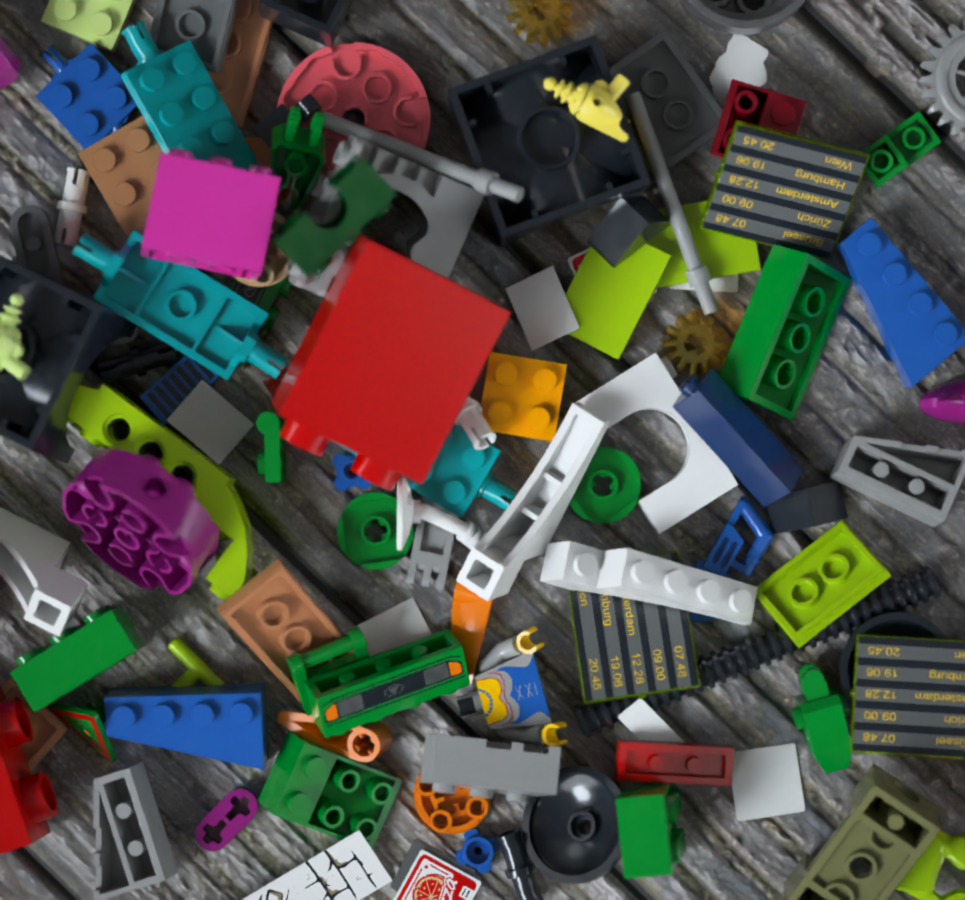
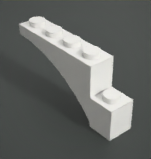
[456,402,611,601]
[0,507,88,636]
[540,541,758,625]

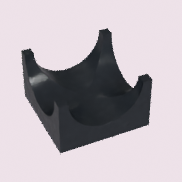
[447,35,651,247]
[0,255,137,463]

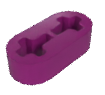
[195,787,259,851]

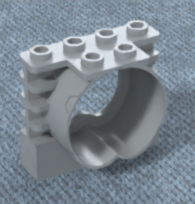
[286,135,485,297]

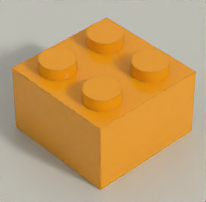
[481,352,567,442]

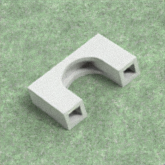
[577,353,738,534]

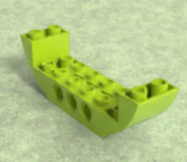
[4,384,254,601]

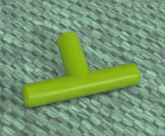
[168,637,225,687]

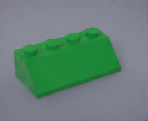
[719,244,851,421]

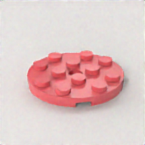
[277,42,431,174]

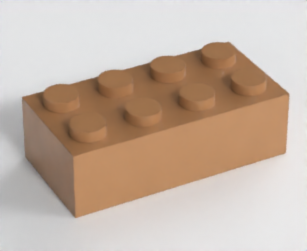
[78,115,163,239]

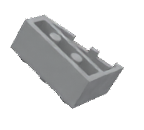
[829,435,965,528]

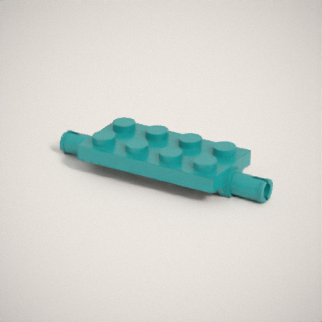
[120,20,260,171]
[72,230,289,381]
[330,423,519,518]

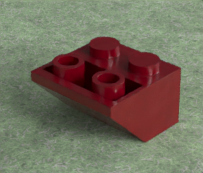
[709,79,807,161]

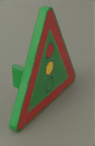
[49,703,117,764]

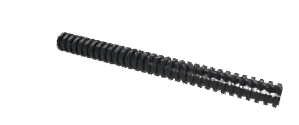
[574,565,941,738]

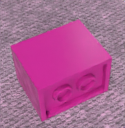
[140,148,281,281]

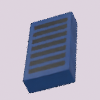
[139,355,221,426]

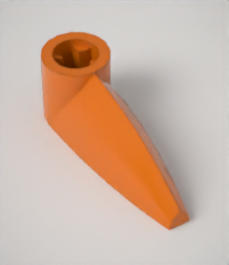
[451,568,494,685]
[277,711,392,762]

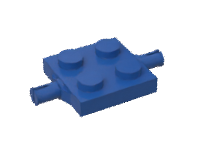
[36,43,138,149]

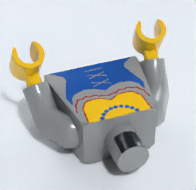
[456,626,568,747]

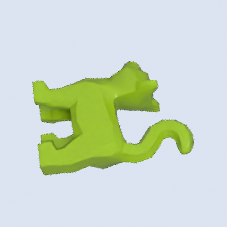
[870,830,965,900]

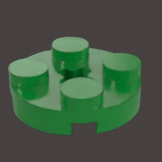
[569,447,641,523]
[337,492,415,570]

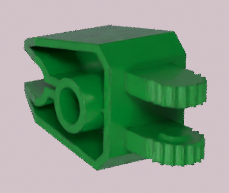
[269,106,326,210]
[791,662,852,774]

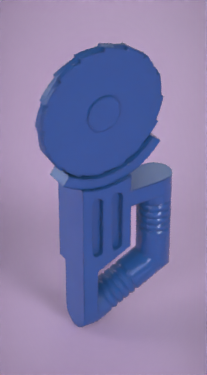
[687,496,775,623]

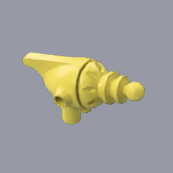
[543,74,630,142]

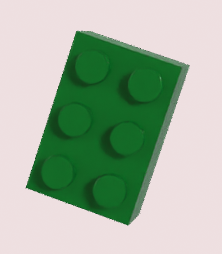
[10,605,146,713]

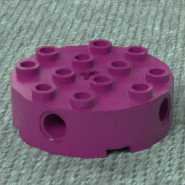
[62,449,220,594]

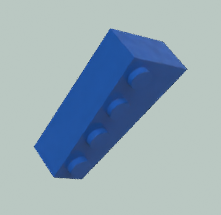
[835,218,965,389]
[104,683,269,770]

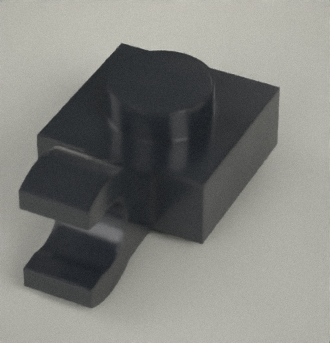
[253,93,322,149]

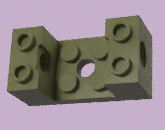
[783,763,941,900]

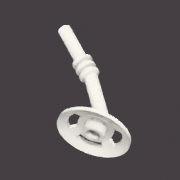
[396,475,487,551]

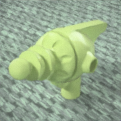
[0,293,31,381]

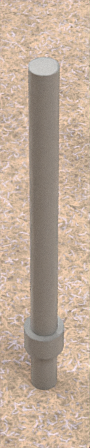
[625,91,719,316]
[322,111,524,203]

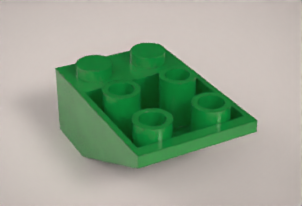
[257,731,403,850]
[615,783,686,879]

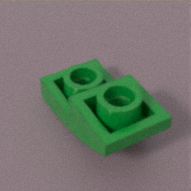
[861,111,942,188]

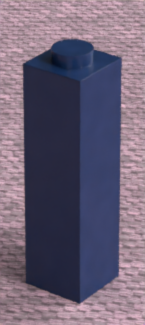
[672,369,804,507]

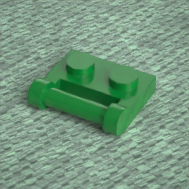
[256,411,287,483]
[286,626,369,716]

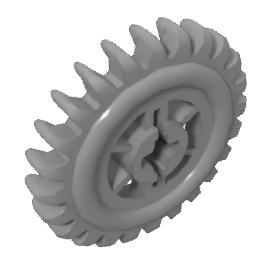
[918,19,965,140]

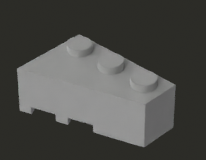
[420,734,562,803]
[93,761,178,900]

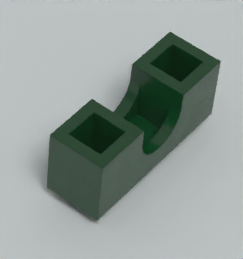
[269,155,397,278]

